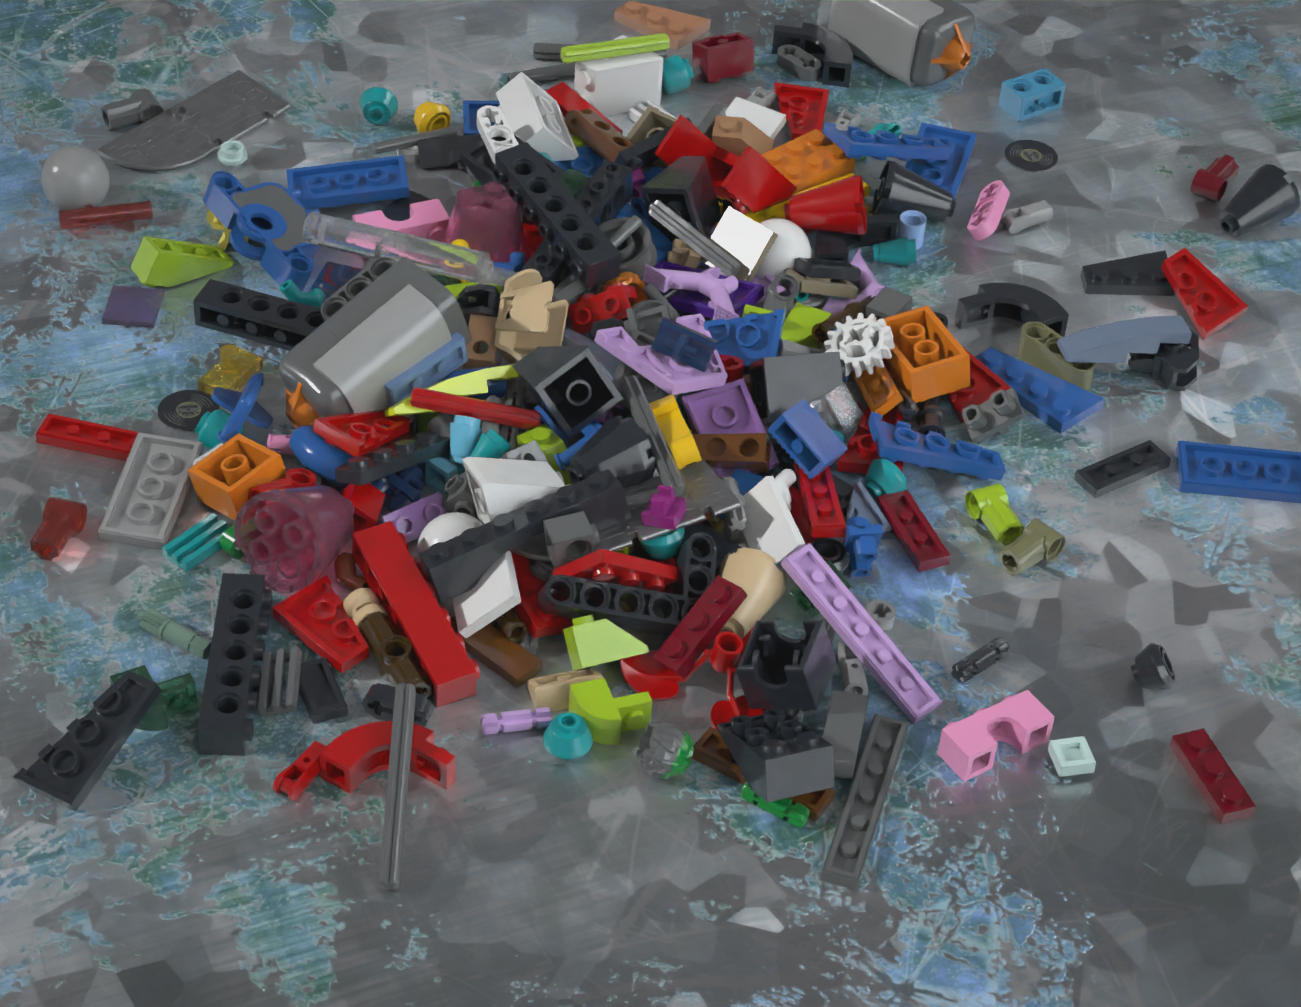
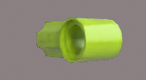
[965,483,1024,545]

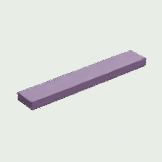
[781,543,942,724]

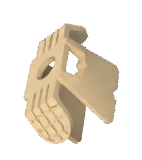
[494,269,569,364]

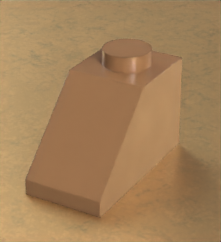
[712,115,774,156]

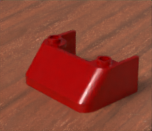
[654,115,797,215]

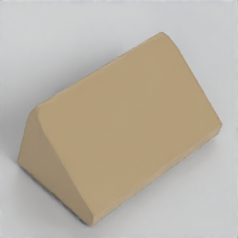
[526,667,604,712]

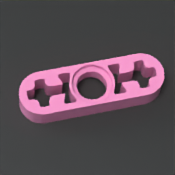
[967,180,1010,241]

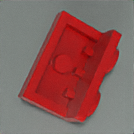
[568,282,638,335]

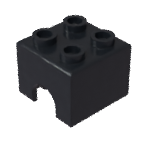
[736,620,836,711]

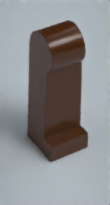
[565,109,634,162]
[686,433,771,473]

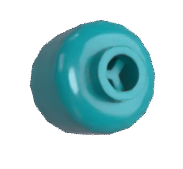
[661,55,694,96]
[195,409,246,451]

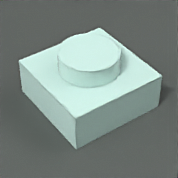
[1048,736,1096,777]

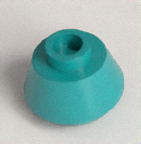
[359,87,398,125]
[864,458,907,500]
[638,527,685,561]
[543,713,593,760]

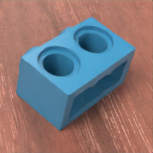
[998,68,1066,122]

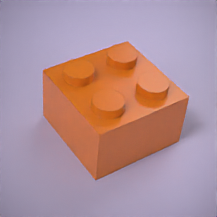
[187,433,286,522]

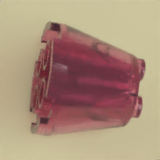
[439,182,530,284]
[234,484,355,593]

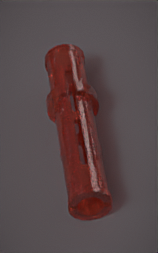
[58,200,153,230]

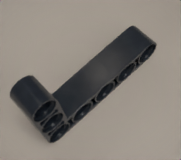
[537,532,717,635]

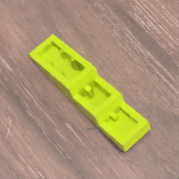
[384,364,518,417]

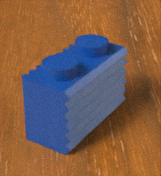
[768,399,848,479]

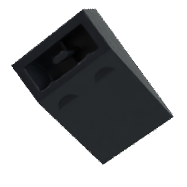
[717,708,835,803]

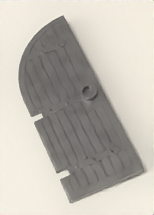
[96,70,291,170]
[509,460,742,562]

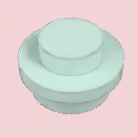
[218,140,247,167]

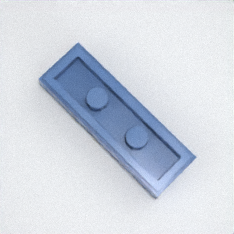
[384,332,468,408]

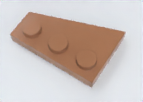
[614,0,711,50]

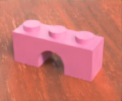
[352,199,450,261]
[937,689,1055,782]

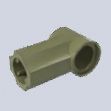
[998,519,1066,576]

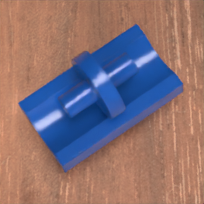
[842,516,883,577]

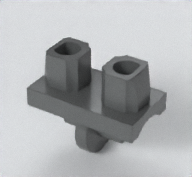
[962,388,1026,443]

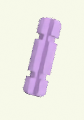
[480,707,552,735]

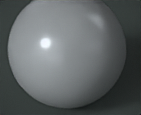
[41,145,110,214]

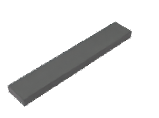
[820,714,910,890]

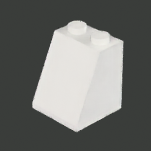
[574,35,663,116]
[462,457,570,524]

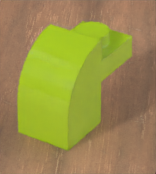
[569,678,652,745]

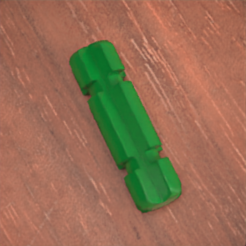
[740,781,810,828]

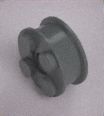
[598,217,657,283]

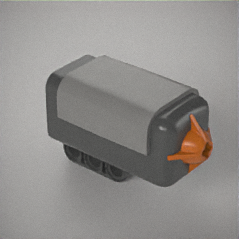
[816,0,975,87]
[279,256,472,429]

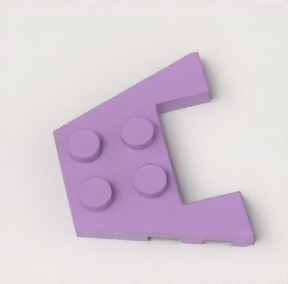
[594,313,727,395]

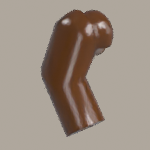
[334,552,370,592]

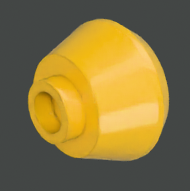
[414,101,451,133]

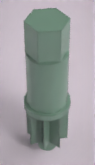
[136,607,212,660]

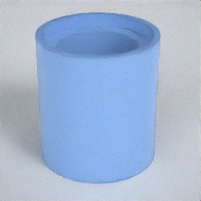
[897,210,927,250]

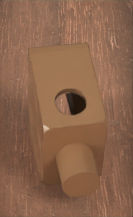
[462,314,503,369]

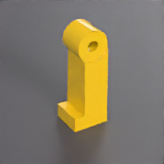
[649,394,702,470]

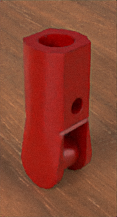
[272,740,326,802]

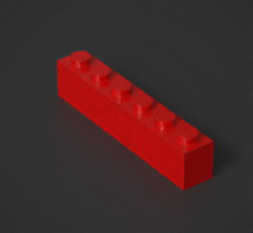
[352,521,480,708]

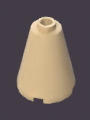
[716,547,787,639]

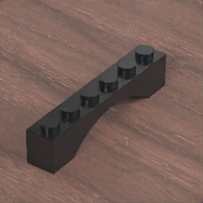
[419,469,631,603]

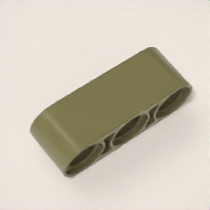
[1017,321,1096,391]

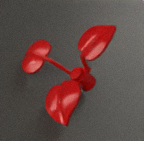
[620,627,765,730]

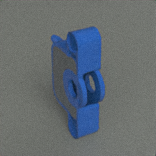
[203,171,339,292]

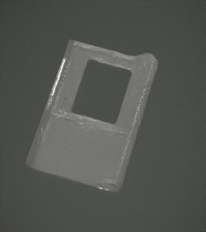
[303,212,518,286]

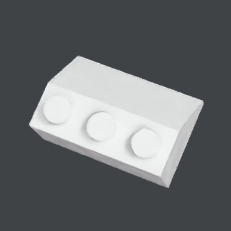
[496,72,579,161]
[725,475,805,596]

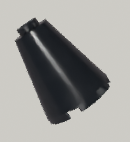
[871,160,956,222]
[1219,164,1300,237]

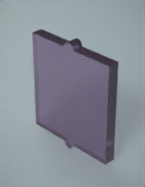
[102,285,164,328]

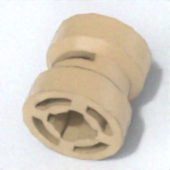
[343,588,388,631]

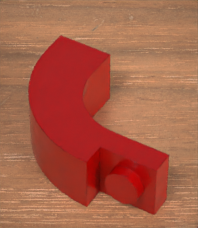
[320,721,456,794]

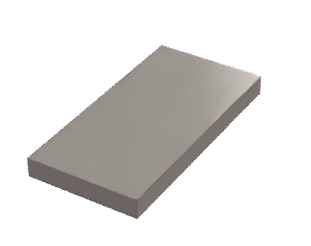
[97,432,204,550]

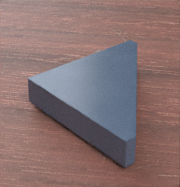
[839,480,893,543]

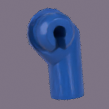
[484,252,526,278]

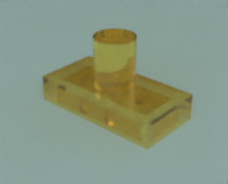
[198,344,263,395]

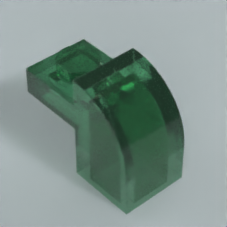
[110,665,197,731]

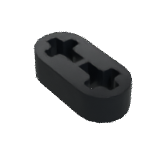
[362,683,433,727]

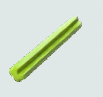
[560,33,670,64]

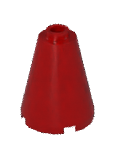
[784,175,867,236]

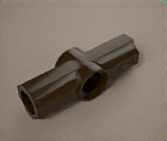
[360,611,432,698]

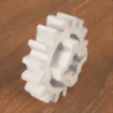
[824,313,895,377]

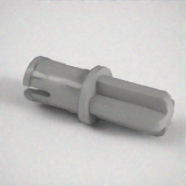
[721,477,747,531]

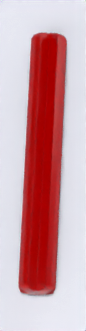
[410,387,541,430]

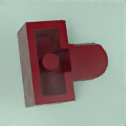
[692,32,754,83]

